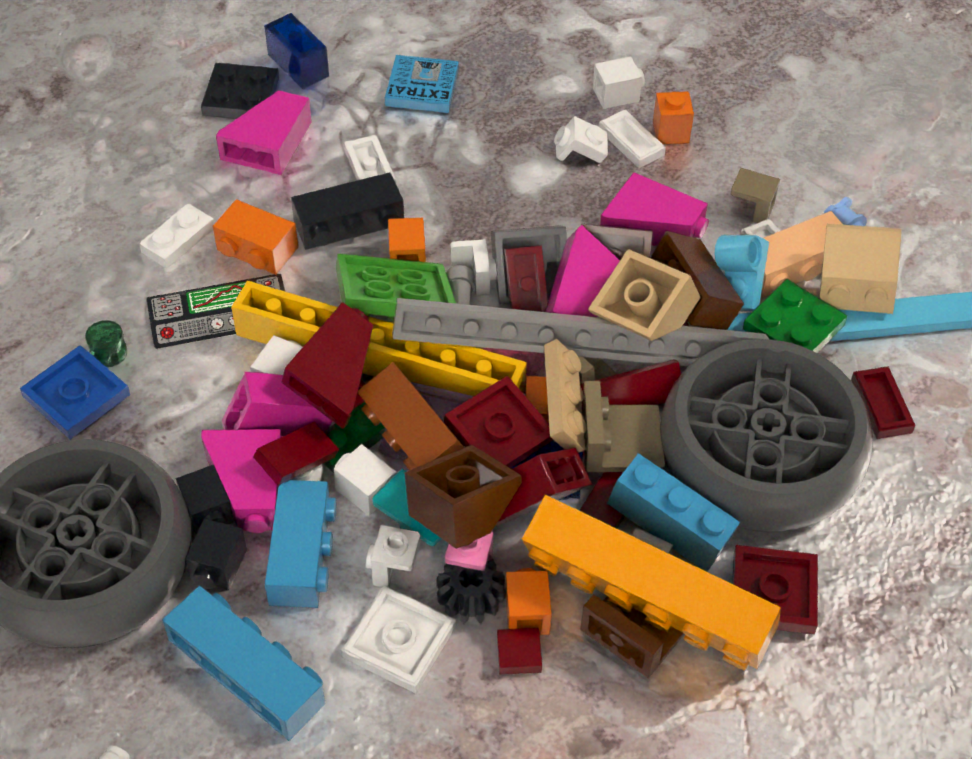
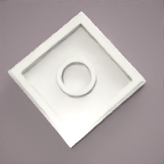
[341,585,456,694]

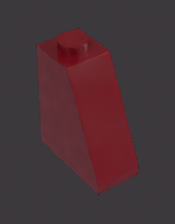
[281,302,373,429]
[495,448,592,527]

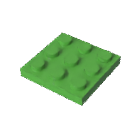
[335,254,456,320]

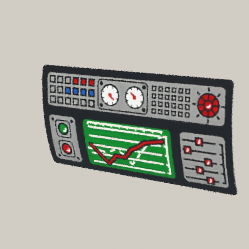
[147,274,285,349]

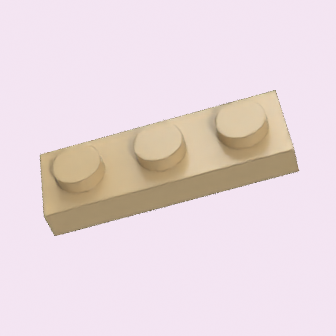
[544,339,587,453]

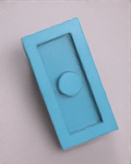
[715,235,769,312]

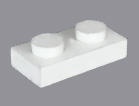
[344,135,396,183]
[139,203,214,269]

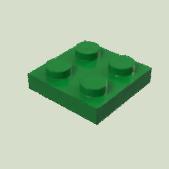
[743,279,847,353]

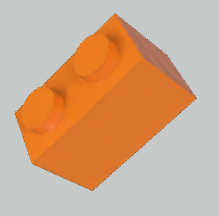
[213,199,299,275]

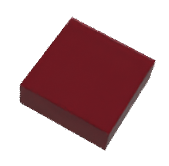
[497,628,542,675]

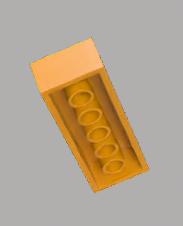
[522,495,781,670]

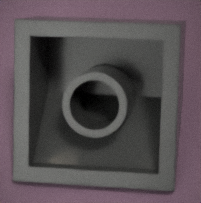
[491,225,567,304]

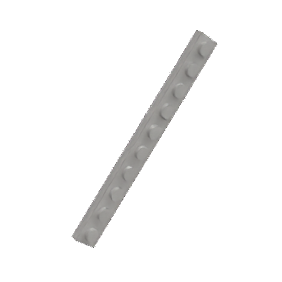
[392,298,769,367]

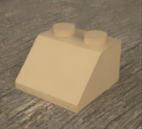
[819,223,901,314]
[588,249,701,341]

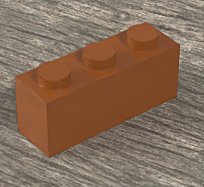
[358,362,465,470]

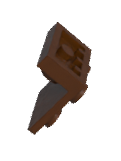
[580,594,685,679]

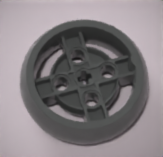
[660,339,873,532]
[0,439,191,648]

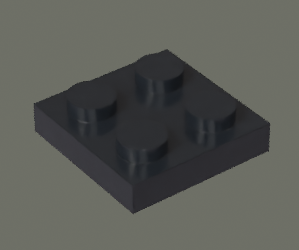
[201,63,279,119]

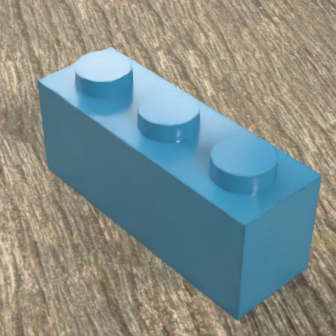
[607,453,740,572]
[265,480,337,608]

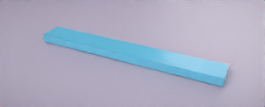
[728,292,972,342]

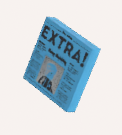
[385,55,459,113]

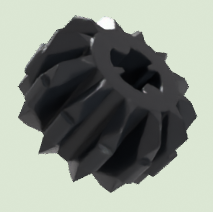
[436,559,506,625]

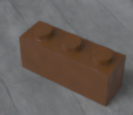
[650,231,744,330]

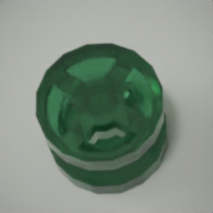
[85,320,128,367]

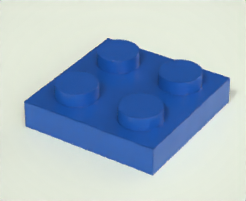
[20,345,131,440]

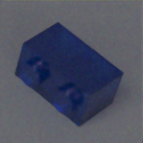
[264,13,329,89]

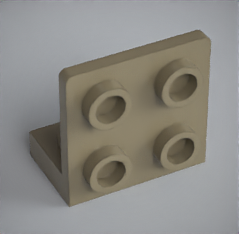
[582,381,665,472]

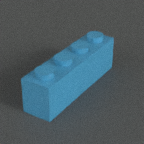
[162,585,325,741]

